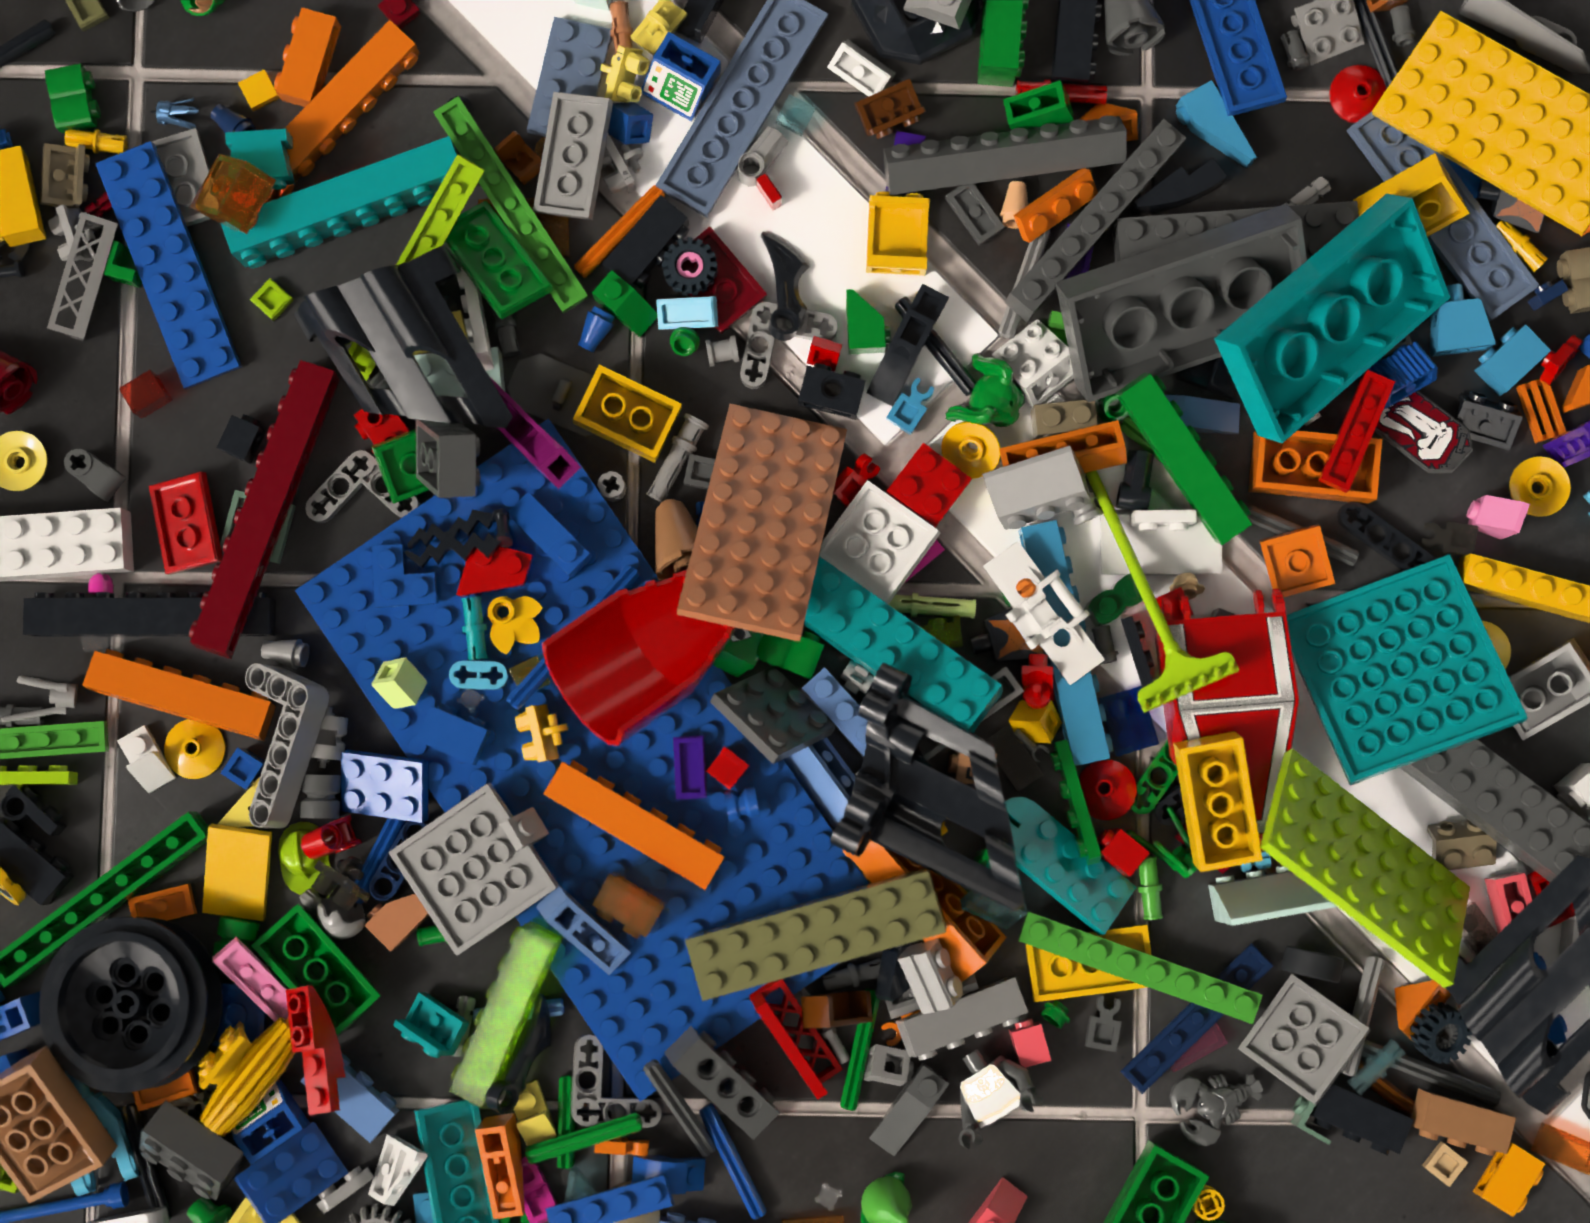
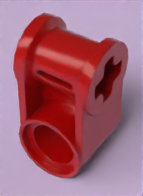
[301,815,362,859]

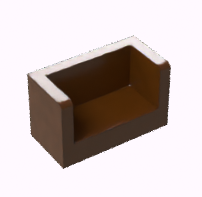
[801,990,873,1028]

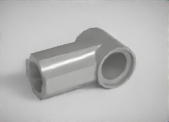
[738,126,788,187]

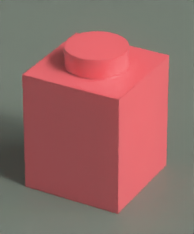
[1009,1018,1051,1068]

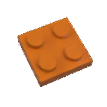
[1259,524,1335,598]

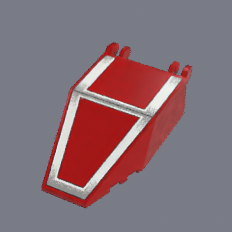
[1155,588,1299,840]

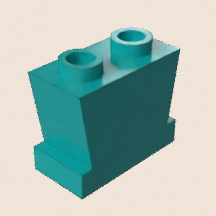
[225,128,295,192]

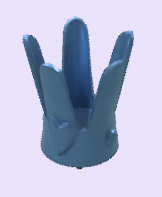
[151,98,199,129]

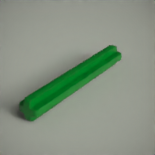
[840,988,880,1111]
[525,1113,643,1164]

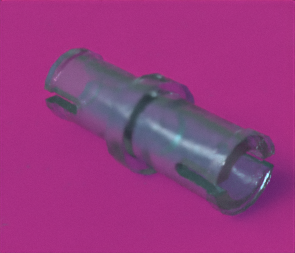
[1346,1039,1406,1096]

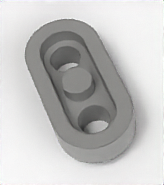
[316,1166,374,1214]

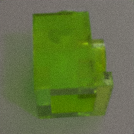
[921,616,963,649]

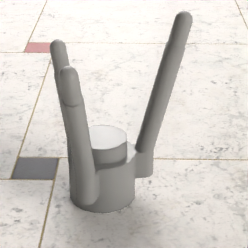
[1,675,78,723]

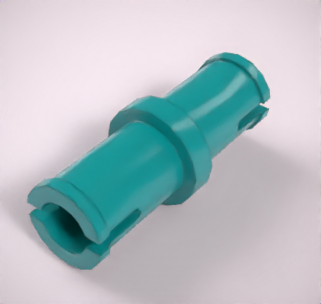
[461,597,488,660]

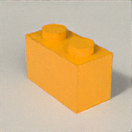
[1473,1142,1545,1217]

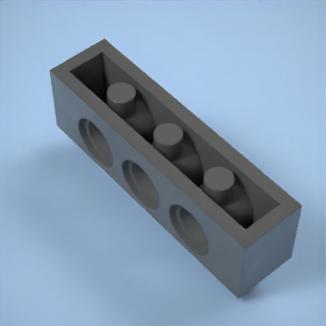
[664,1026,780,1140]

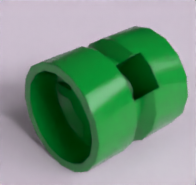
[212,916,260,960]

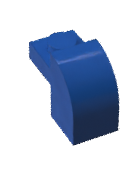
[632,1155,705,1194]

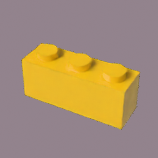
[0,145,46,247]

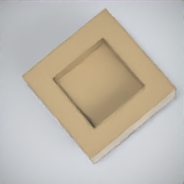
[1422,1141,1468,1187]

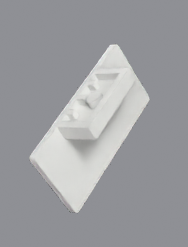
[1100,510,1222,575]

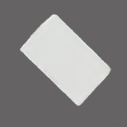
[828,40,896,96]

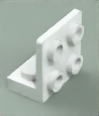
[992,320,1074,407]

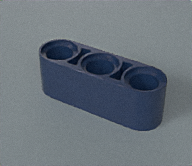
[369,821,429,901]

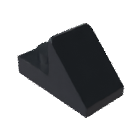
[1176,357,1237,399]

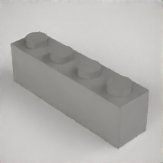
[896,977,1028,1061]

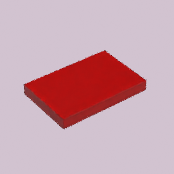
[149,472,223,575]

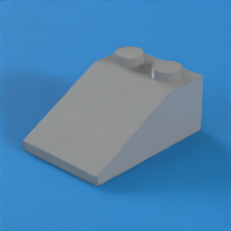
[1509,638,1590,740]

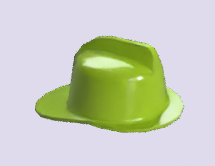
[278,822,330,895]

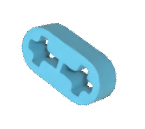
[449,661,510,690]

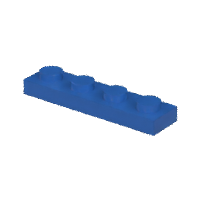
[545,1174,674,1223]

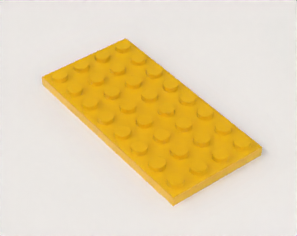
[1372,11,1590,236]

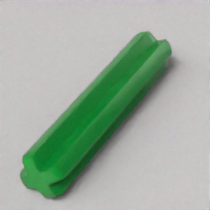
[557,1075,575,1169]

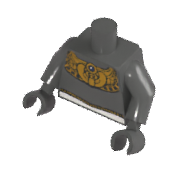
[959,1048,1044,1149]

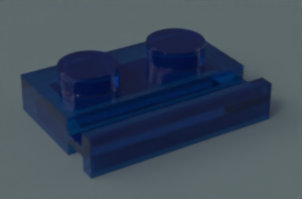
[1098,686,1159,757]

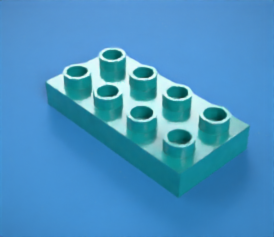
[1214,194,1451,443]

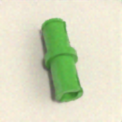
[1138,856,1163,920]

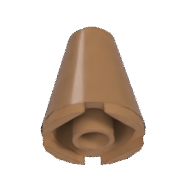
[655,499,698,581]

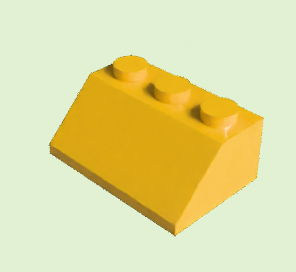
[1353,153,1470,237]

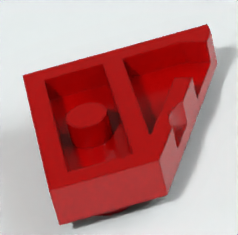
[456,546,534,597]

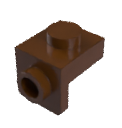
[494,131,542,185]

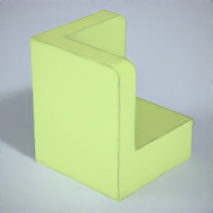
[371,657,427,709]

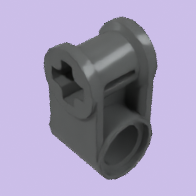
[64,449,126,502]

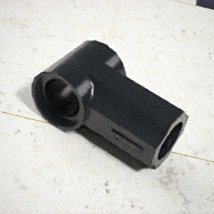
[1116,450,1154,511]

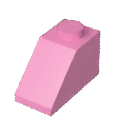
[1467,495,1530,540]

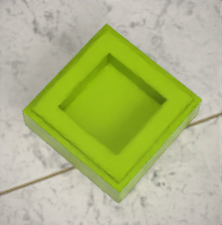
[250,278,294,321]

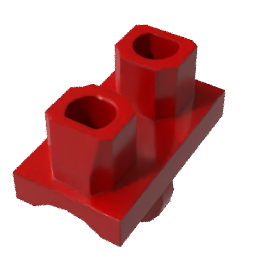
[1022,654,1054,709]

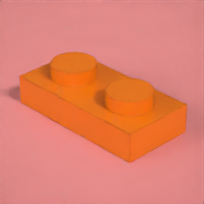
[128,883,197,921]

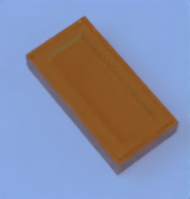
[1531,1122,1590,1176]

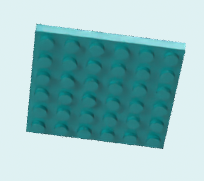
[1286,554,1528,786]

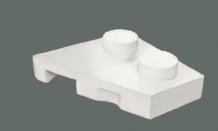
[368,1134,428,1206]

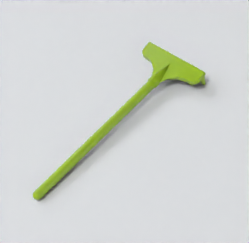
[1085,470,1240,713]

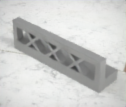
[47,212,118,341]

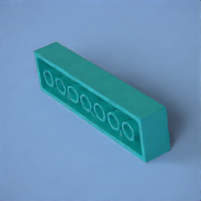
[219,136,458,268]
[804,556,1003,733]

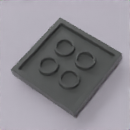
[710,666,836,764]

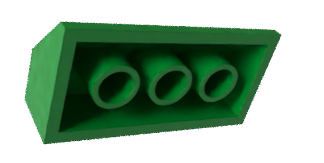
[251,903,382,1037]

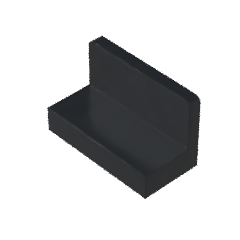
[675,0,724,44]

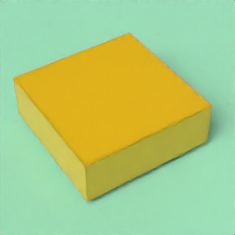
[238,69,280,112]

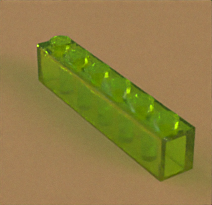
[449,921,563,1108]

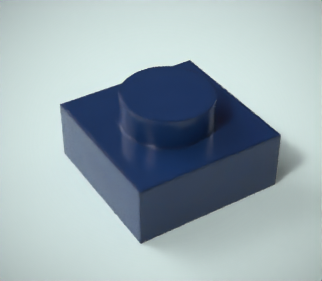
[1528,280,1569,311]

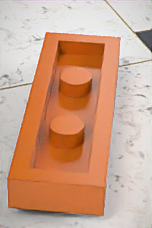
[1013,168,1098,243]

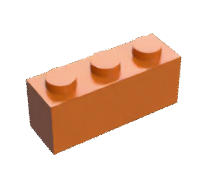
[274,7,341,107]

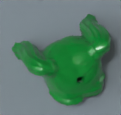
[945,353,1025,427]

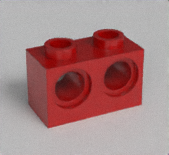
[1097,828,1150,877]

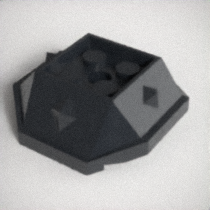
[851,0,983,65]

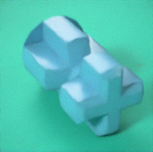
[1240,850,1271,872]

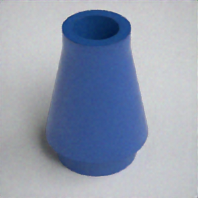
[578,306,615,353]

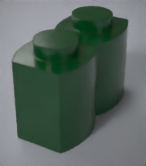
[1084,573,1143,627]

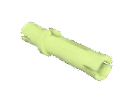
[888,593,976,619]

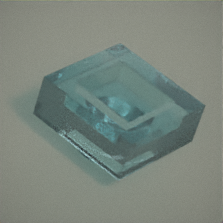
[775,94,816,137]

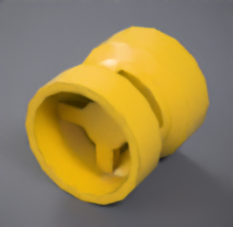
[1192,1184,1225,1221]

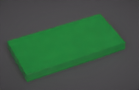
[444,200,553,320]

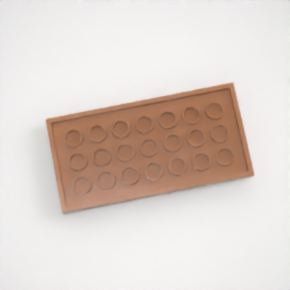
[677,404,847,641]

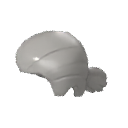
[299,888,366,940]

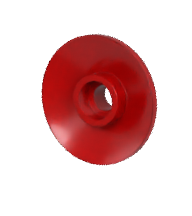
[1329,65,1387,123]
[1079,760,1137,821]

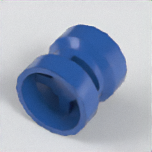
[724,786,760,822]

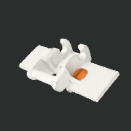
[983,541,1105,685]

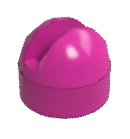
[88,573,114,595]

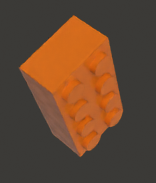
[1248,430,1382,504]

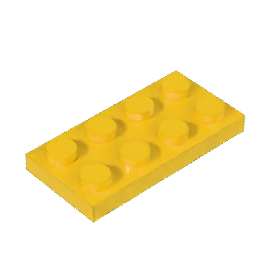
[1025,924,1152,1002]

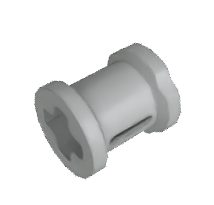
[705,335,739,367]
[597,471,627,502]

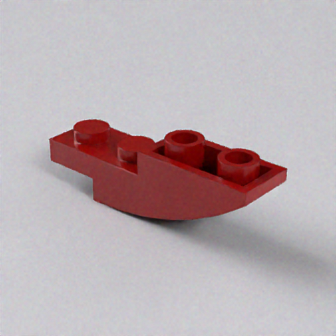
[286,985,346,1115]

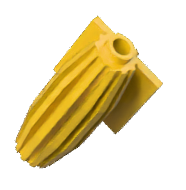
[198,1016,295,1137]

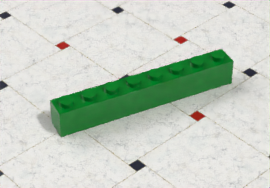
[0,811,209,987]

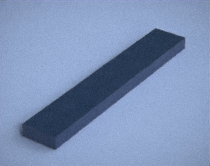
[1120,943,1274,1094]

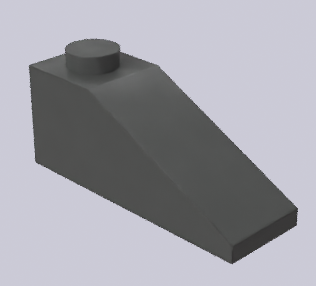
[869,1062,949,1156]

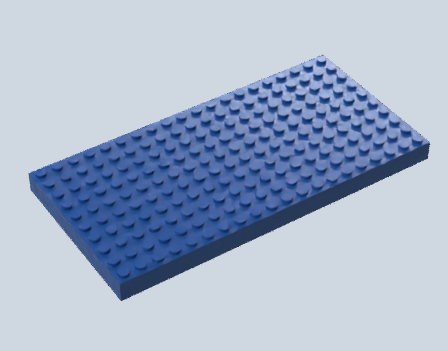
[295,418,869,1102]

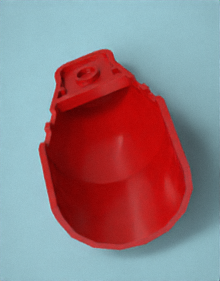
[542,570,737,746]

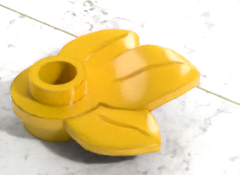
[487,596,543,654]

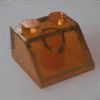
[190,154,276,234]
[593,872,667,939]

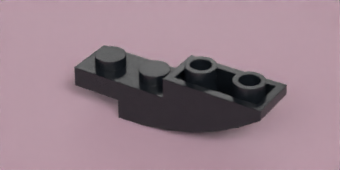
[866,283,949,407]

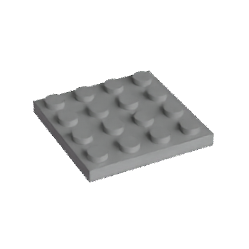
[388,782,558,956]

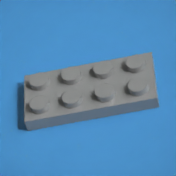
[533,92,613,220]

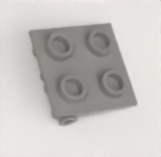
[1291,0,1365,66]

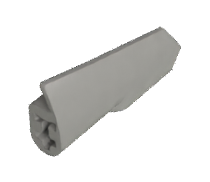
[1459,0,1590,74]

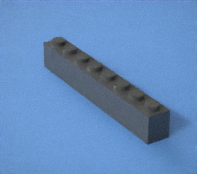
[883,115,1127,195]
[1004,119,1186,322]

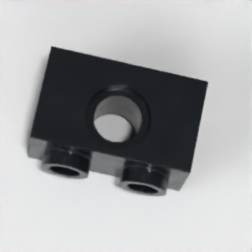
[798,363,866,420]

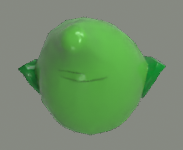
[860,1172,912,1223]

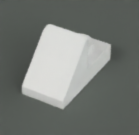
[117,725,176,794]

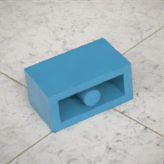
[1474,325,1551,396]

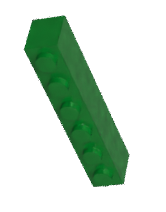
[1115,372,1252,545]

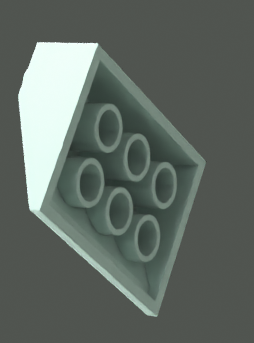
[1208,865,1337,926]

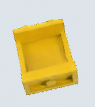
[866,192,930,276]

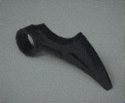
[760,232,810,341]
[486,993,551,1114]

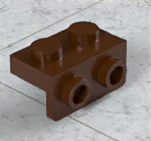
[854,78,926,139]

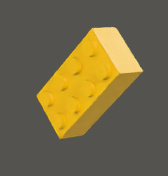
[1173,731,1263,872]

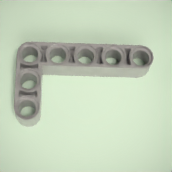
[245,663,329,829]

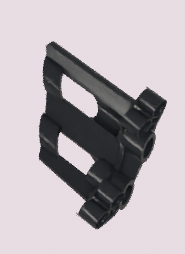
[294,246,513,428]
[830,663,1025,911]
[1446,855,1590,1115]

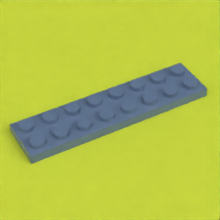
[655,0,828,218]
[1347,112,1540,321]

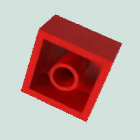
[886,442,972,528]

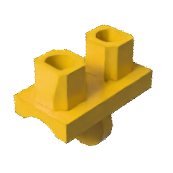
[515,704,569,762]

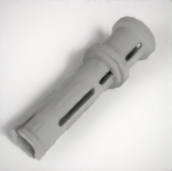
[646,413,709,503]

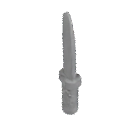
[801,988,851,1064]

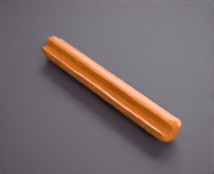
[574,185,666,278]

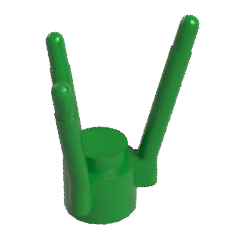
[1126,806,1197,878]

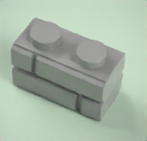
[898,939,963,1015]

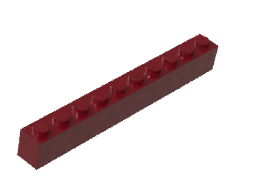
[189,360,340,659]

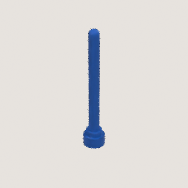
[0,1182,129,1223]

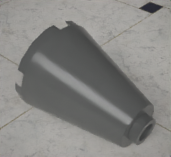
[1104,0,1165,56]

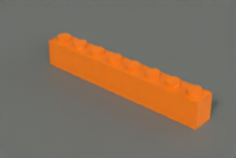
[223,20,420,211]

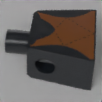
[1477,180,1545,233]
[970,608,1045,663]

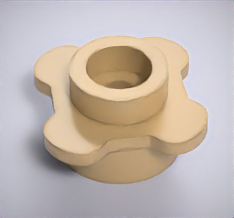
[1169,573,1205,600]

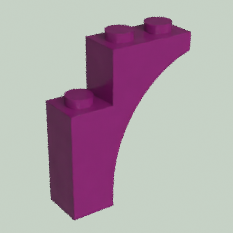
[490,377,581,489]

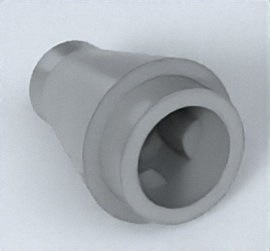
[261,639,310,669]

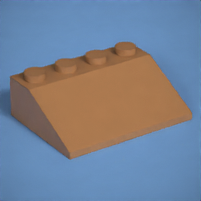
[0,1046,118,1204]

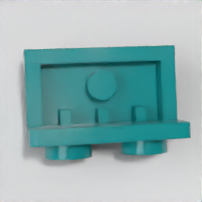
[393,992,470,1058]

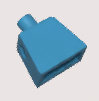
[1430,284,1495,357]

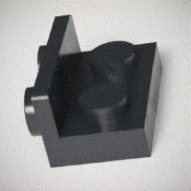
[1455,391,1523,450]

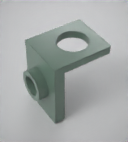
[1290,1095,1331,1145]

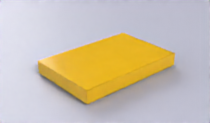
[202,823,272,921]

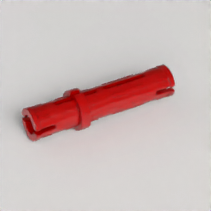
[1016,79,1107,105]

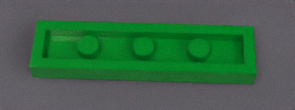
[1050,739,1102,865]

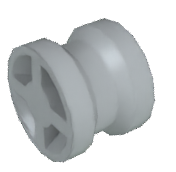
[1072,492,1103,526]

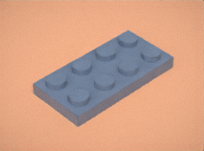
[527,16,611,137]

